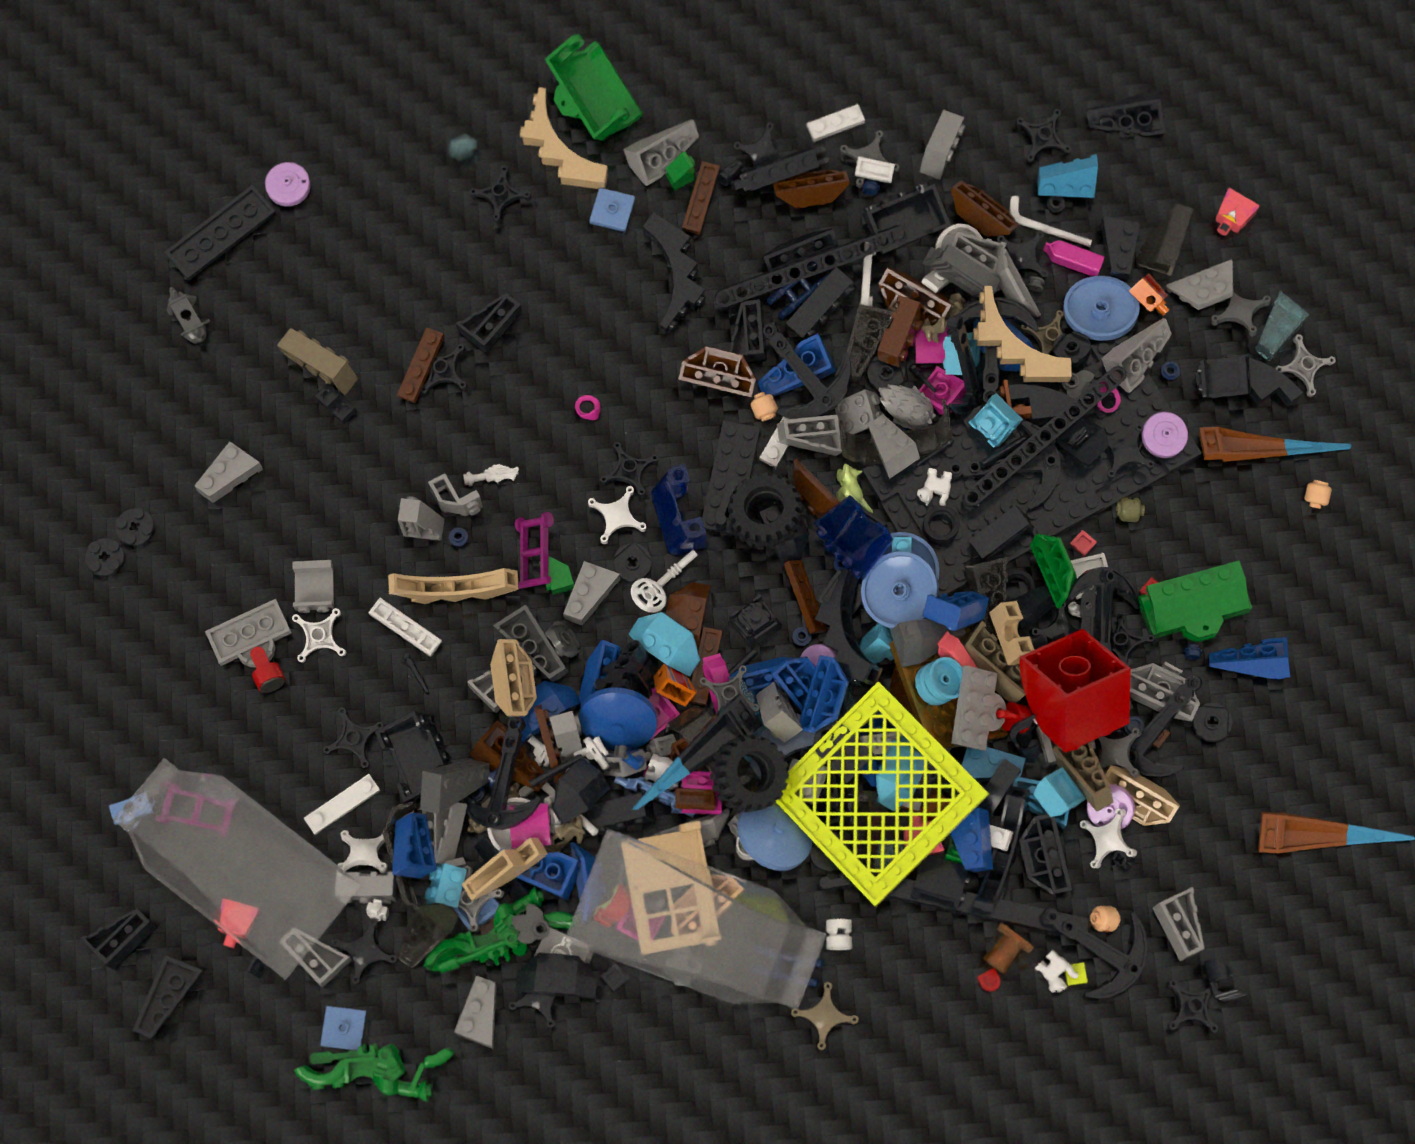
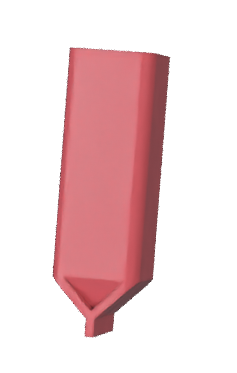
[937,631,978,668]

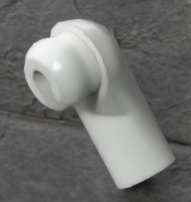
[1068,602,1092,618]

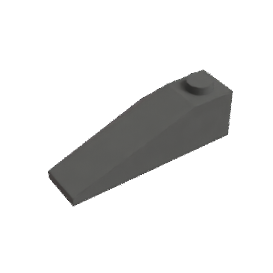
[891,619,966,667]

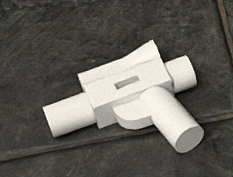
[528,736,554,768]
[574,736,609,770]

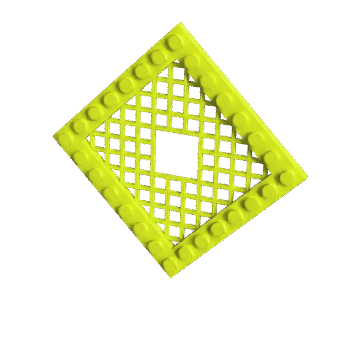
[776,682,989,906]

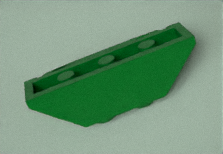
[1030,534,1077,608]

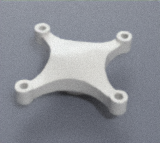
[588,486,646,544]
[292,608,346,663]
[1080,809,1137,868]
[337,830,390,874]

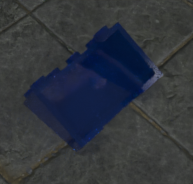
[651,463,707,555]
[814,495,893,580]

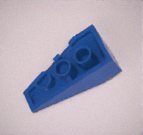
[757,334,837,397]
[1209,637,1290,679]
[499,848,579,901]

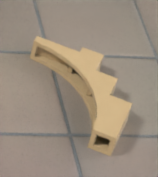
[520,88,608,189]
[973,286,1072,382]
[388,568,518,604]

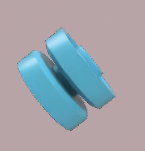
[915,657,963,706]

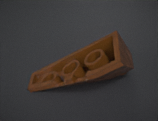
[470,720,549,791]

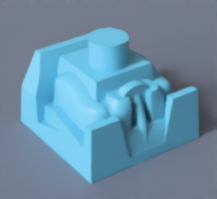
[968,393,1023,448]
[859,623,894,666]
[1033,767,1087,817]

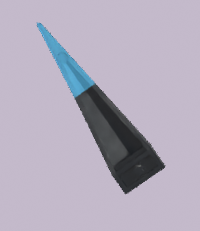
[633,694,762,810]

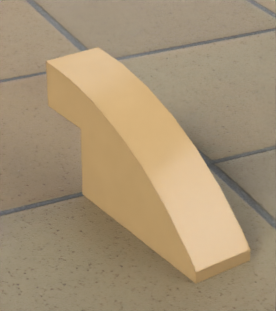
[462,838,548,900]

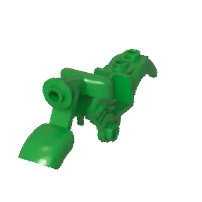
[424,886,578,973]
[294,1043,455,1102]

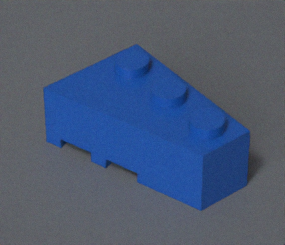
[923,591,989,631]
[951,808,993,872]
[392,812,437,878]

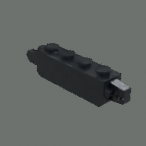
[731,145,829,191]

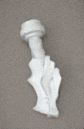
[463,464,519,486]

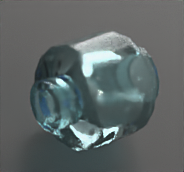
[448,134,477,160]

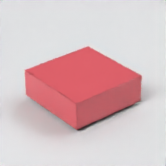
[1070,530,1097,557]

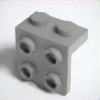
[835,390,883,438]

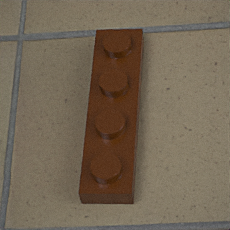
[682,161,720,235]
[397,327,445,403]
[784,560,827,634]
[689,627,722,706]
[534,705,564,784]

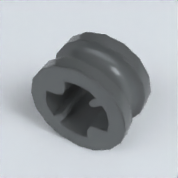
[1027,276,1045,292]

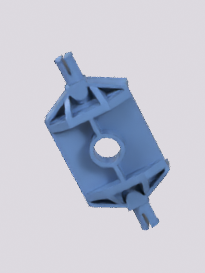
[614,776,695,818]

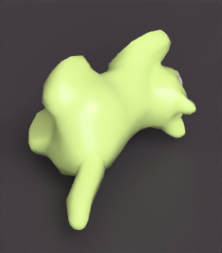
[836,464,873,513]

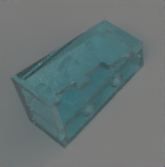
[1255,291,1309,361]

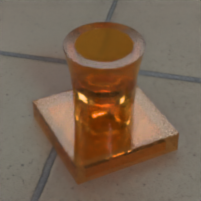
[983,923,1034,975]

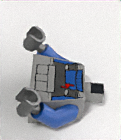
[602,745,651,777]

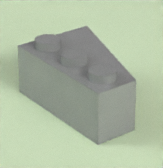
[941,232,1006,275]
[868,414,920,479]
[194,442,263,503]
[398,497,445,541]
[563,561,621,626]
[549,711,584,763]
[279,928,352,988]

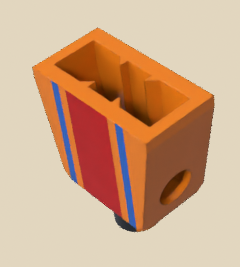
[1129,273,1171,316]
[653,664,697,706]

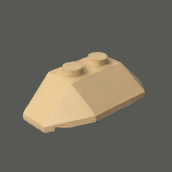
[490,639,537,716]
[1105,766,1180,826]

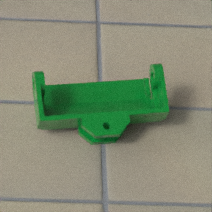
[545,34,644,141]
[1138,561,1252,643]

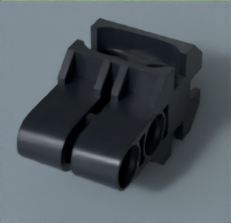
[594,640,658,698]

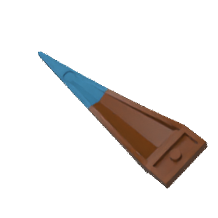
[1199,427,1351,462]
[1258,812,1415,853]

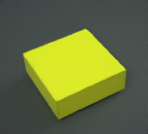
[1064,963,1087,986]

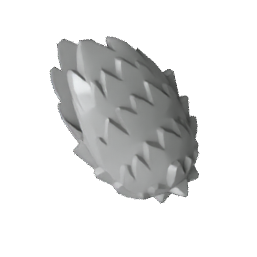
[879,384,936,430]

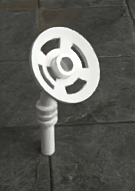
[631,550,698,613]

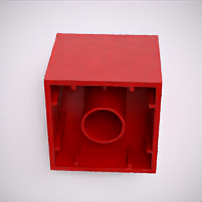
[1019,629,1131,753]

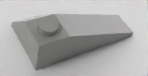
[624,119,699,186]
[1102,318,1171,393]

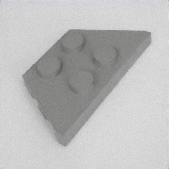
[1166,260,1233,310]

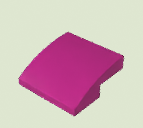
[915,327,948,364]
[681,771,722,815]
[509,803,552,848]

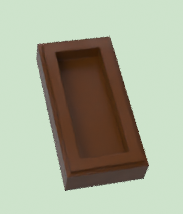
[675,788,715,810]

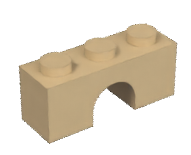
[989,601,1034,666]

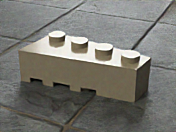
[277,328,358,396]
[962,620,1026,703]
[1052,741,1114,812]

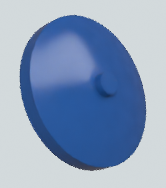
[579,688,657,750]

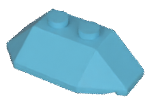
[629,612,701,677]
[876,735,924,811]

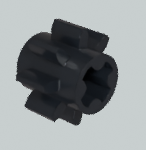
[1112,846,1138,870]

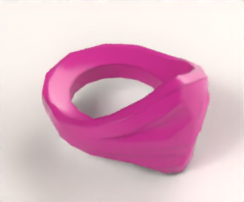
[1097,386,1121,413]
[575,395,601,420]

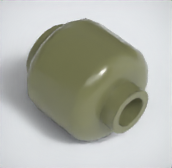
[1116,497,1145,522]

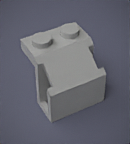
[428,473,483,516]

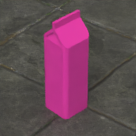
[1044,240,1105,276]
[702,653,729,713]

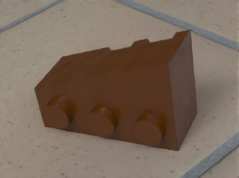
[877,295,923,367]

